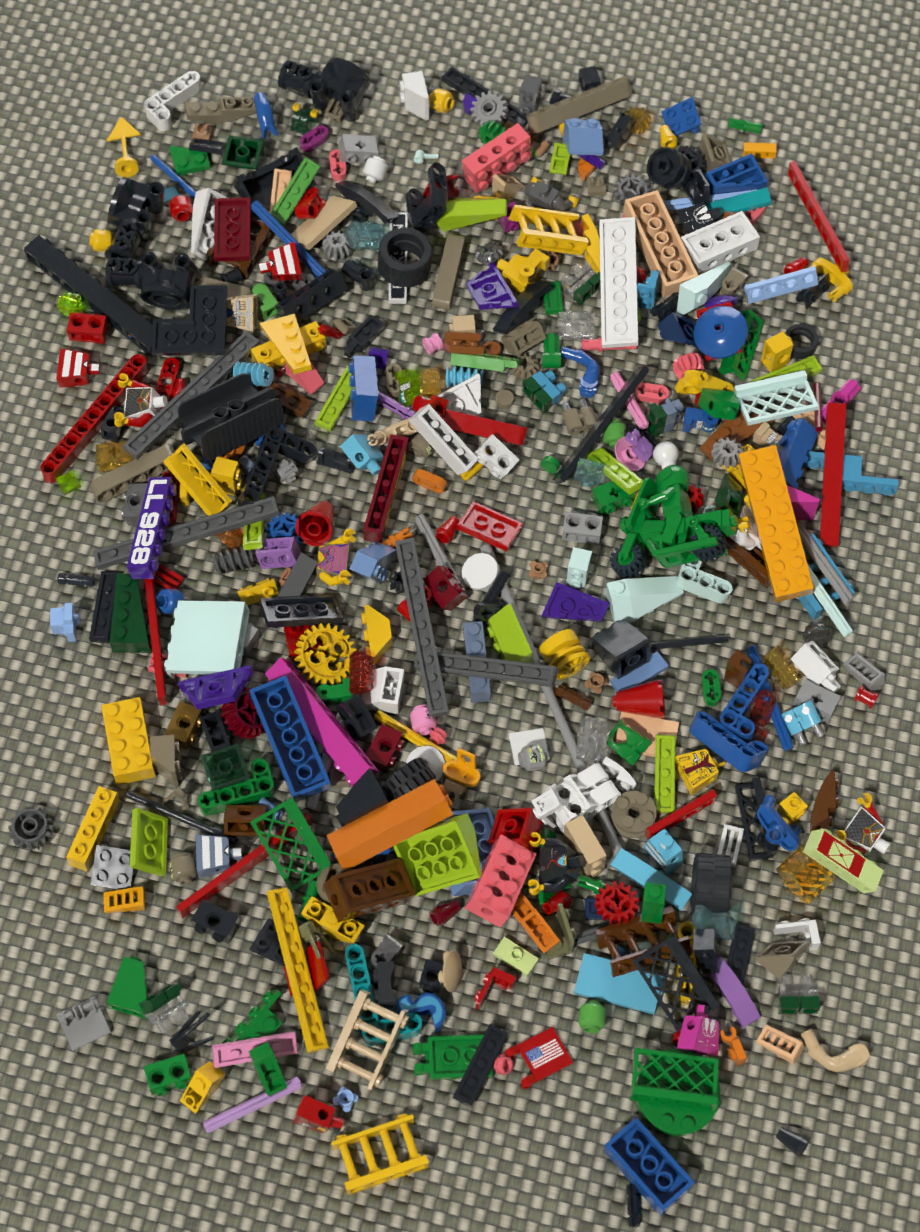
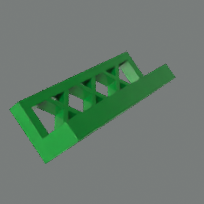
[719,309,764,380]

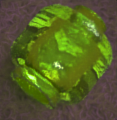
[57,292,85,316]

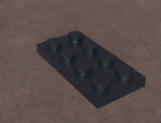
[260,595,344,628]

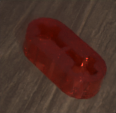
[750,690,777,727]

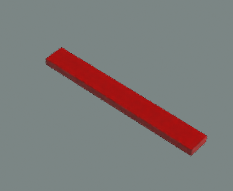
[787,161,850,273]
[819,402,846,547]
[145,579,167,706]
[177,812,313,919]

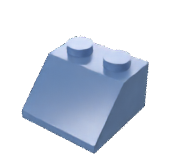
[562,118,603,155]

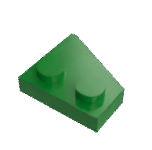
[169,146,211,176]

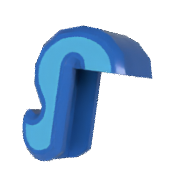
[396,993,446,1033]

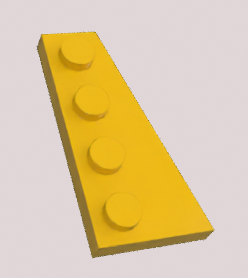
[260,314,312,374]

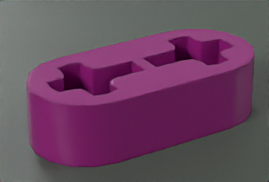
[300,125,329,152]

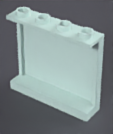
[164,601,250,679]

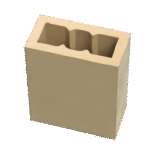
[563,815,607,877]

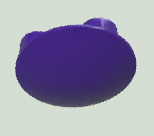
[703,295,738,308]

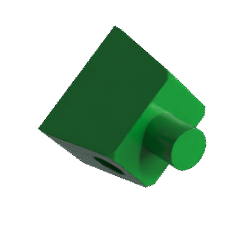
[697,388,740,420]

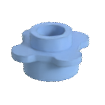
[333,1087,358,1112]

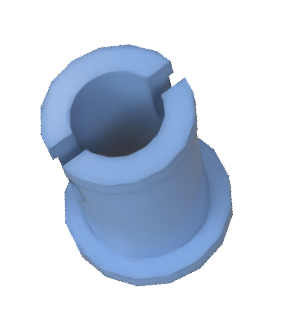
[257,797,283,820]

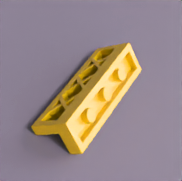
[163,443,232,516]

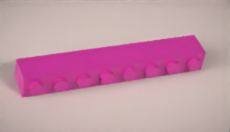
[265,657,378,786]

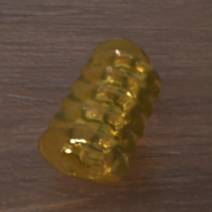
[762,646,803,690]

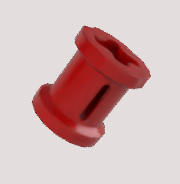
[853,685,879,709]

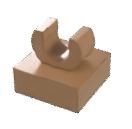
[192,123,213,140]

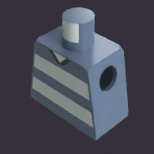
[196,835,242,878]

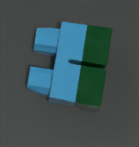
[522,370,567,415]

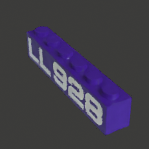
[127,477,177,579]

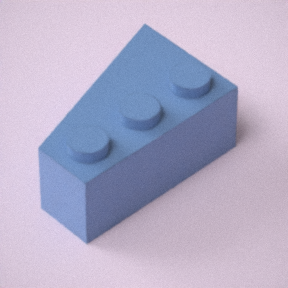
[349,541,396,584]

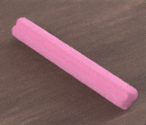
[610,372,649,430]

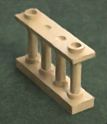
[326,990,409,1090]

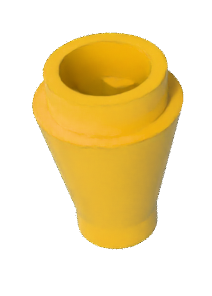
[659,125,677,149]

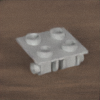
[56,996,111,1051]

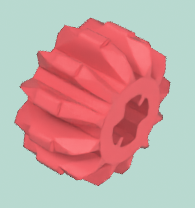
[672,352,704,379]

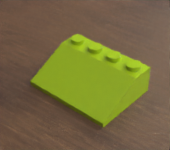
[393,813,482,897]

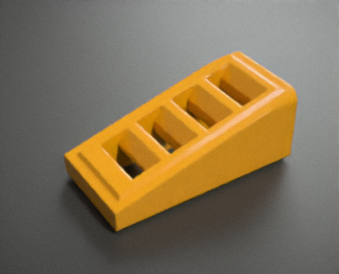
[104,886,145,913]

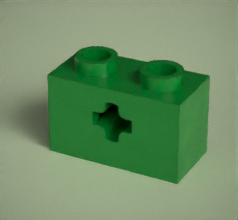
[591,481,636,515]

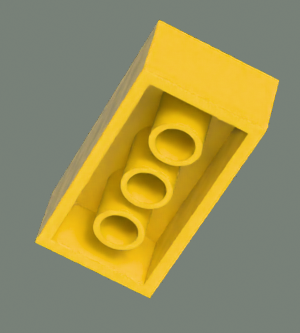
[101,697,156,785]

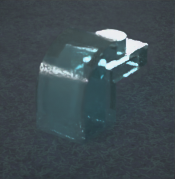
[692,905,736,940]

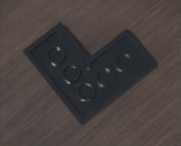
[151,285,228,356]

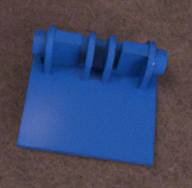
[661,97,701,136]

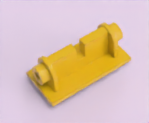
[237,578,278,606]

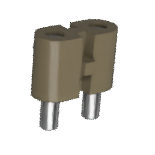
[562,399,597,435]

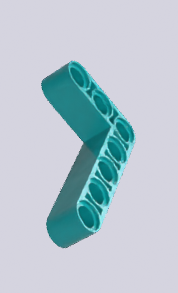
[345,944,422,1046]

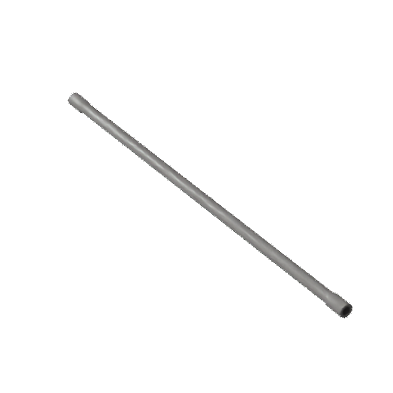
[480,544,623,857]

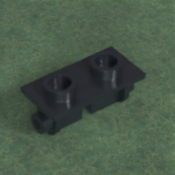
[796,274,829,309]
[650,292,679,323]
[316,447,354,474]

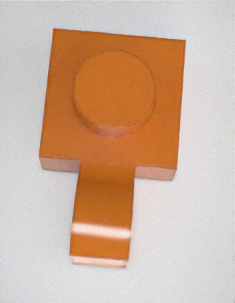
[720,1027,747,1066]

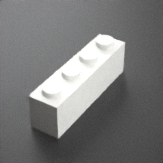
[408,404,478,475]

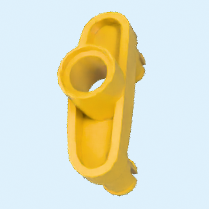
[809,257,853,302]

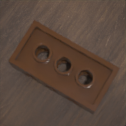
[323,858,416,922]

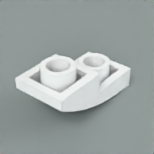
[602,756,636,792]

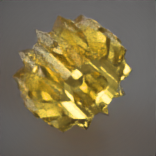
[624,105,651,135]
[418,368,441,399]

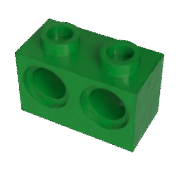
[248,1042,288,1097]
[143,1054,192,1096]

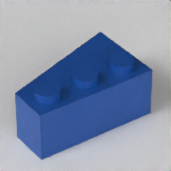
[705,153,768,195]

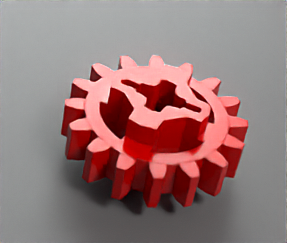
[595,881,639,925]

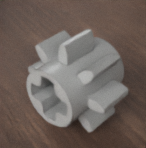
[275,459,298,483]

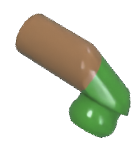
[531,140,550,158]

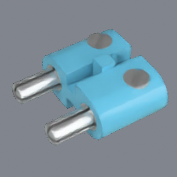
[781,700,824,746]

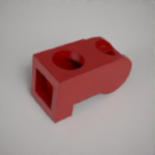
[412,395,448,418]

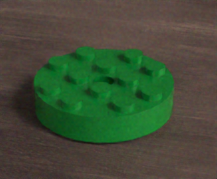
[635,1049,721,1137]

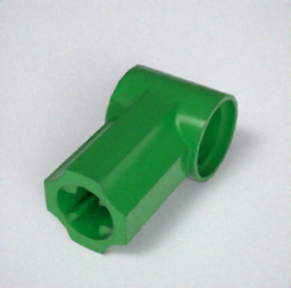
[542,333,561,368]

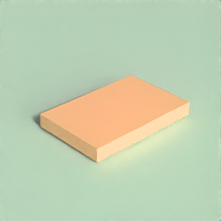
[616,712,679,757]

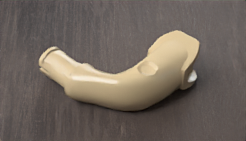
[367,417,418,446]
[801,1029,870,1072]

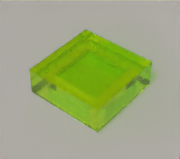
[56,471,81,495]

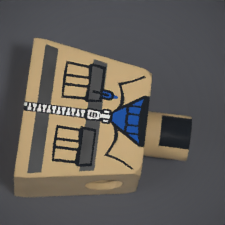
[226,294,258,331]

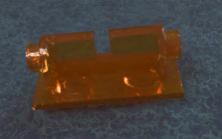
[215,529,243,552]

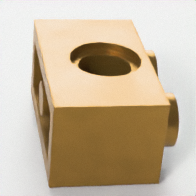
[164,701,203,750]

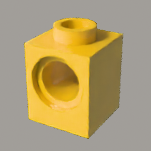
[777,792,808,826]

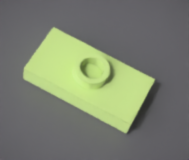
[493,937,539,977]

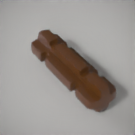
[555,685,592,711]

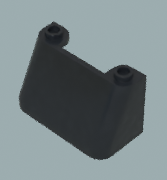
[232,147,317,217]

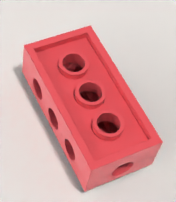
[462,123,532,194]
[464,835,536,927]

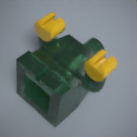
[291,102,319,135]

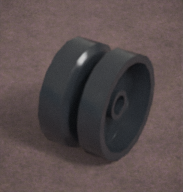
[646,147,692,190]

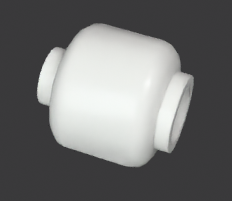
[363,156,388,183]

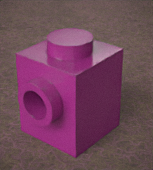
[498,202,521,233]

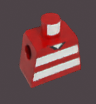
[259,242,302,281]
[56,349,100,388]

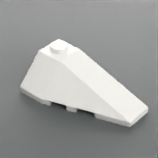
[191,188,228,260]

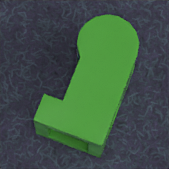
[252,284,279,321]

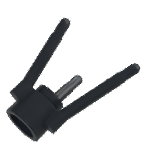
[169,1010,214,1054]

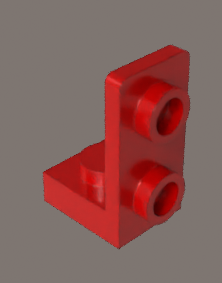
[474,967,516,1010]

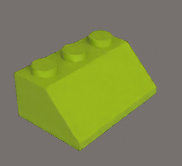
[486,603,532,663]

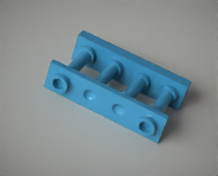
[798,533,855,621]

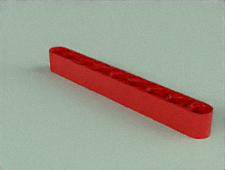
[40,354,148,483]

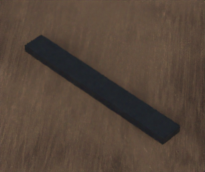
[553,366,649,483]

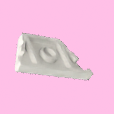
[438,373,481,416]

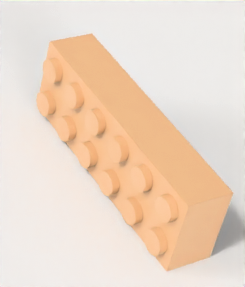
[623,190,698,297]

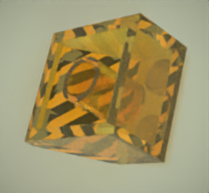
[776,844,835,905]

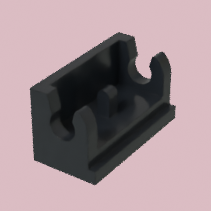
[603,111,637,151]
[683,169,710,205]

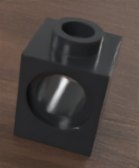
[578,66,601,92]
[419,959,444,994]

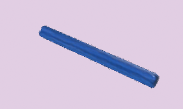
[250,200,326,277]
[746,646,793,751]

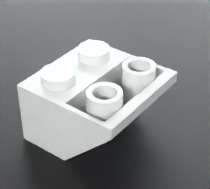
[361,666,404,714]

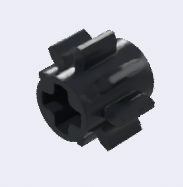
[389,571,405,595]

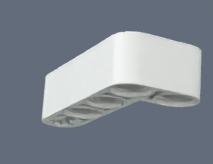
[144,71,201,131]

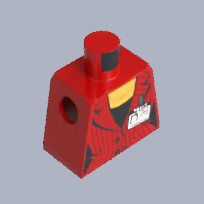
[293,1095,344,1133]

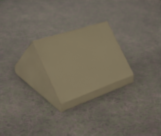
[700,133,732,172]
[756,941,810,980]

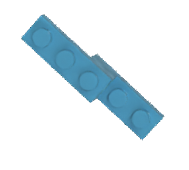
[803,451,899,496]

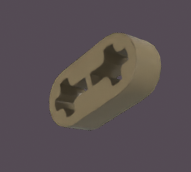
[386,363,403,397]

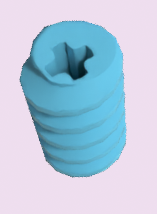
[233,362,274,387]
[445,365,484,388]

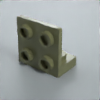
[543,903,576,960]

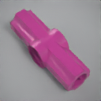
[822,379,861,424]

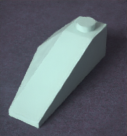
[677,262,731,315]
[605,576,684,623]

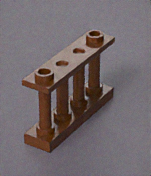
[206,215,277,280]
[595,906,691,978]

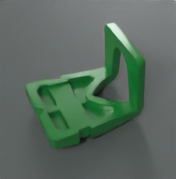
[606,719,651,766]

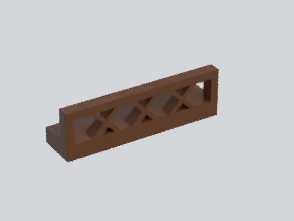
[724,535,770,588]

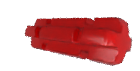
[318,324,344,340]

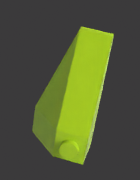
[436,197,507,232]

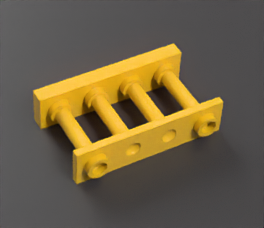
[509,205,589,256]
[331,1114,429,1195]

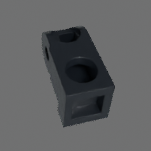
[101,406,125,443]

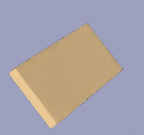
[291,196,357,250]

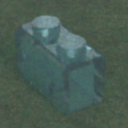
[344,221,386,250]

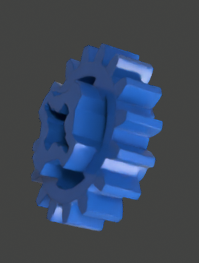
[266,512,303,548]

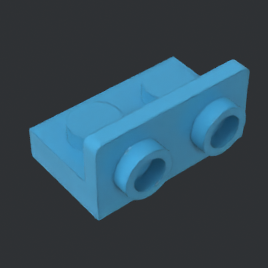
[637,270,659,309]

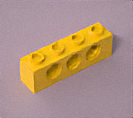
[66,786,120,872]

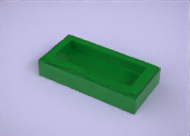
[543,281,563,315]

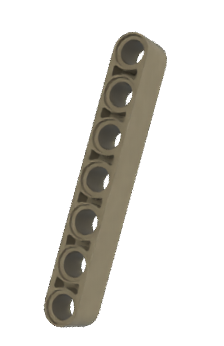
[526,77,632,133]

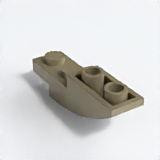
[184,97,256,124]

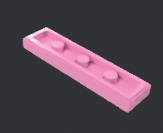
[212,1031,298,1068]

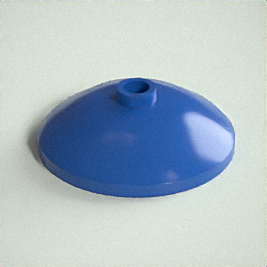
[694,306,748,359]

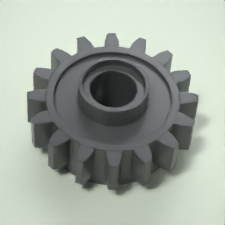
[8,806,54,851]

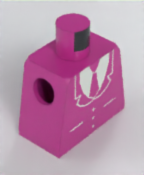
[677,1005,719,1056]

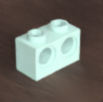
[566,547,592,588]

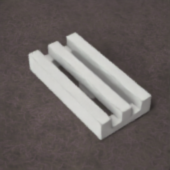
[717,824,744,868]

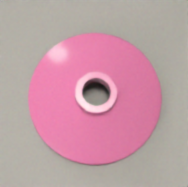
[615,437,645,472]

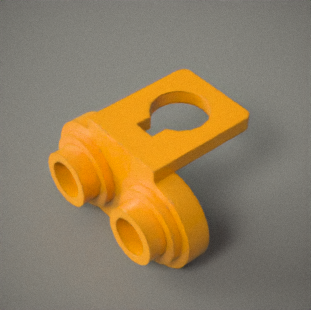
[443,748,480,787]

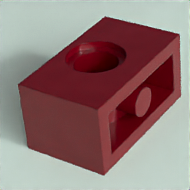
[423,565,468,611]
[366,724,405,773]

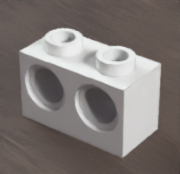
[474,434,519,479]

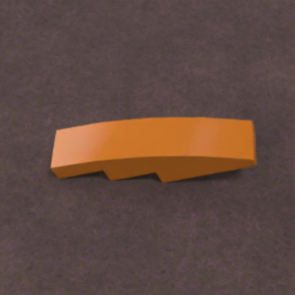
[511,891,560,954]

